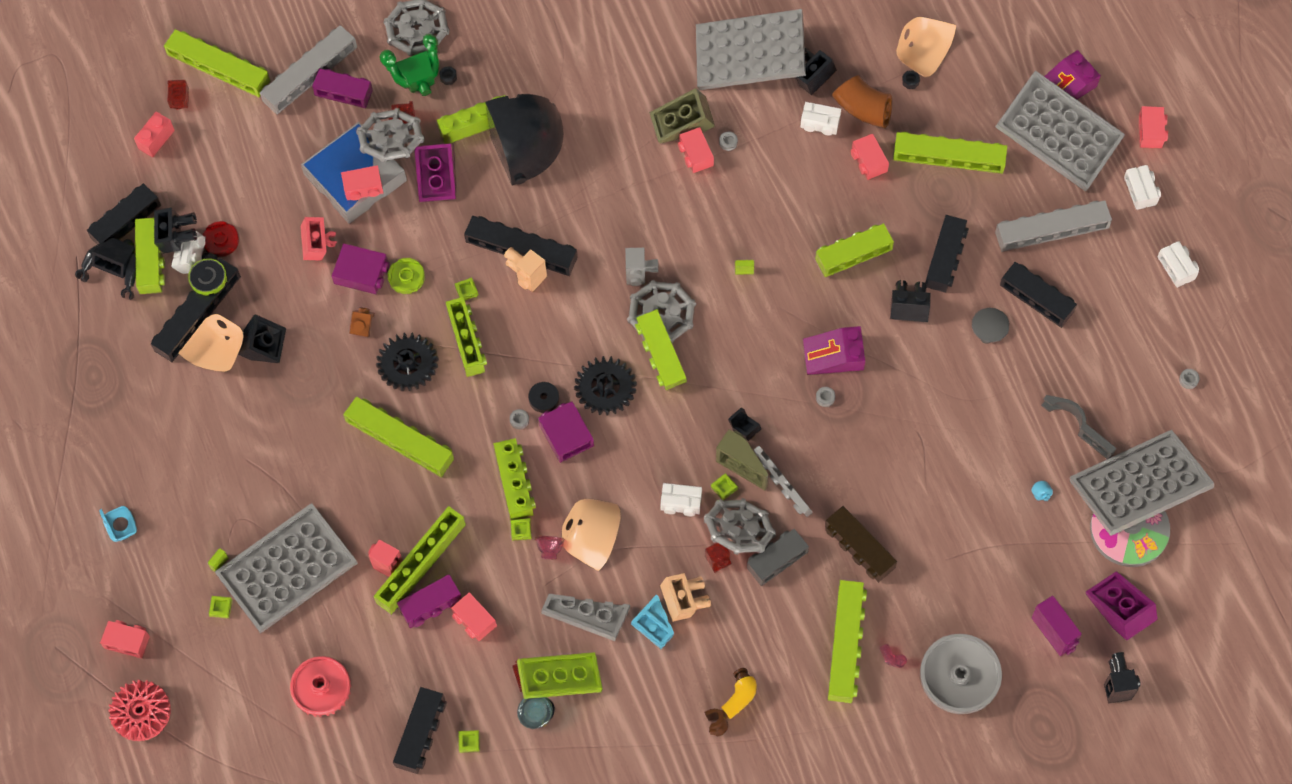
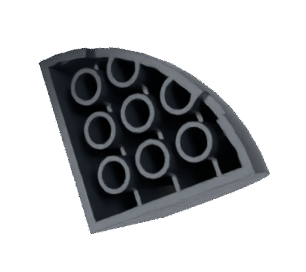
[485,94,564,186]

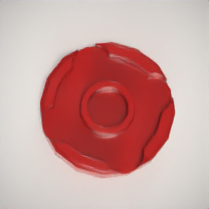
[202,221,239,257]

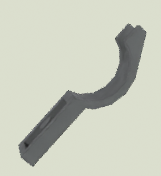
[1041,395,1116,459]

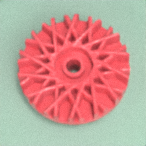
[290,656,351,717]
[108,680,171,741]

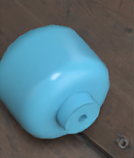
[1031,481,1053,501]

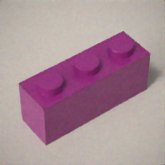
[312,68,373,109]
[397,574,462,628]

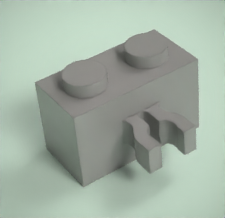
[625,248,658,286]

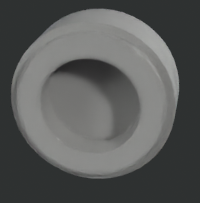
[719,132,738,151]
[1179,369,1200,389]
[816,387,835,407]
[510,409,529,430]

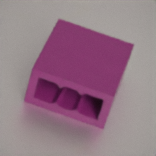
[332,243,390,295]
[538,401,594,463]
[1032,595,1082,656]

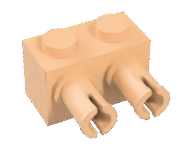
[504,247,547,292]
[660,573,711,622]

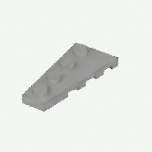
[753,446,813,517]
[541,594,630,641]

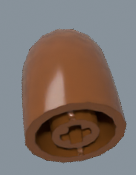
[831,75,892,128]

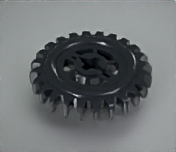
[376,332,439,391]
[574,356,637,416]

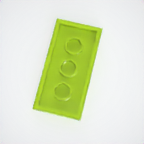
[517,652,603,699]

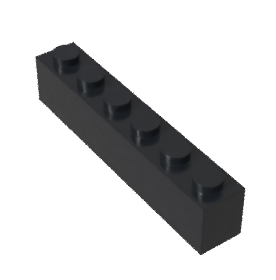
[464,215,578,277]
[151,258,241,362]

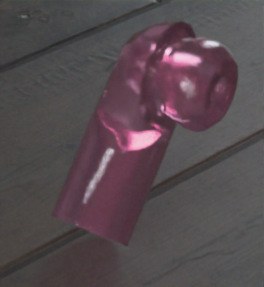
[879,644,907,668]

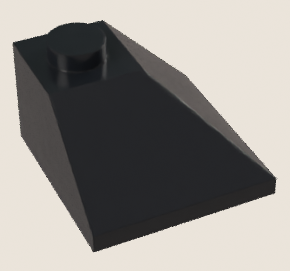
[238,314,286,363]

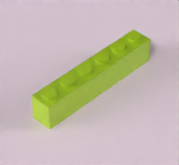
[164,29,270,97]
[893,132,1007,174]
[343,396,454,478]
[374,506,466,615]
[828,580,867,703]

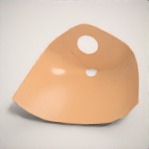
[896,17,956,77]
[178,314,243,372]
[562,499,621,571]

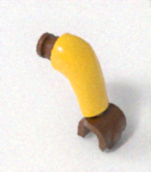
[704,668,757,736]

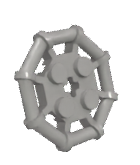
[383,0,450,56]
[356,108,425,163]
[627,280,696,343]
[704,498,776,555]

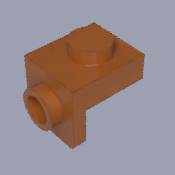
[349,307,375,337]

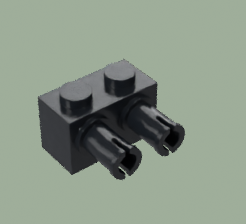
[796,48,837,96]
[154,207,197,254]
[890,280,931,322]
[1104,652,1140,704]

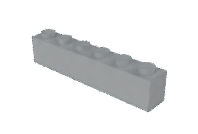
[260,25,357,115]
[995,201,1112,252]

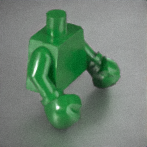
[379,33,440,96]

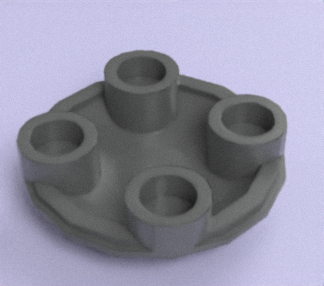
[972,308,1010,344]

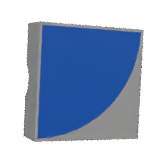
[301,122,407,224]

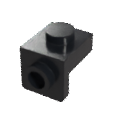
[728,408,762,441]

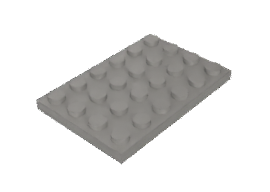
[696,9,806,90]
[995,71,1125,192]
[1070,430,1214,536]
[215,503,358,634]

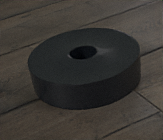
[528,382,559,413]

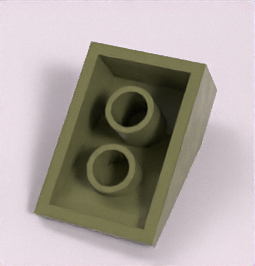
[649,88,715,144]
[716,429,768,491]

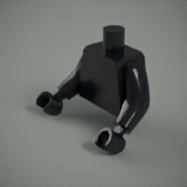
[75,238,136,300]

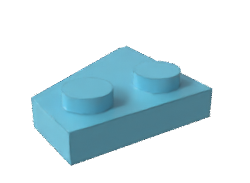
[631,595,674,649]

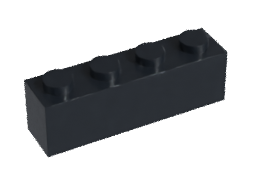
[87,183,161,244]
[925,215,969,293]
[1000,262,1077,328]
[393,687,447,774]

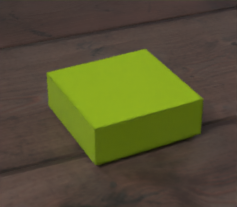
[735,260,754,275]
[454,277,479,301]
[711,473,738,501]
[510,518,532,541]
[208,548,229,572]
[209,596,233,618]
[459,730,480,753]

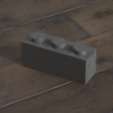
[747,529,809,586]

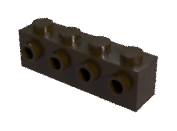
[825,506,897,583]

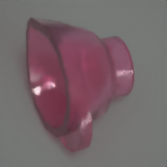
[535,536,565,560]

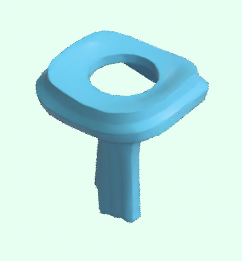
[99,506,137,542]

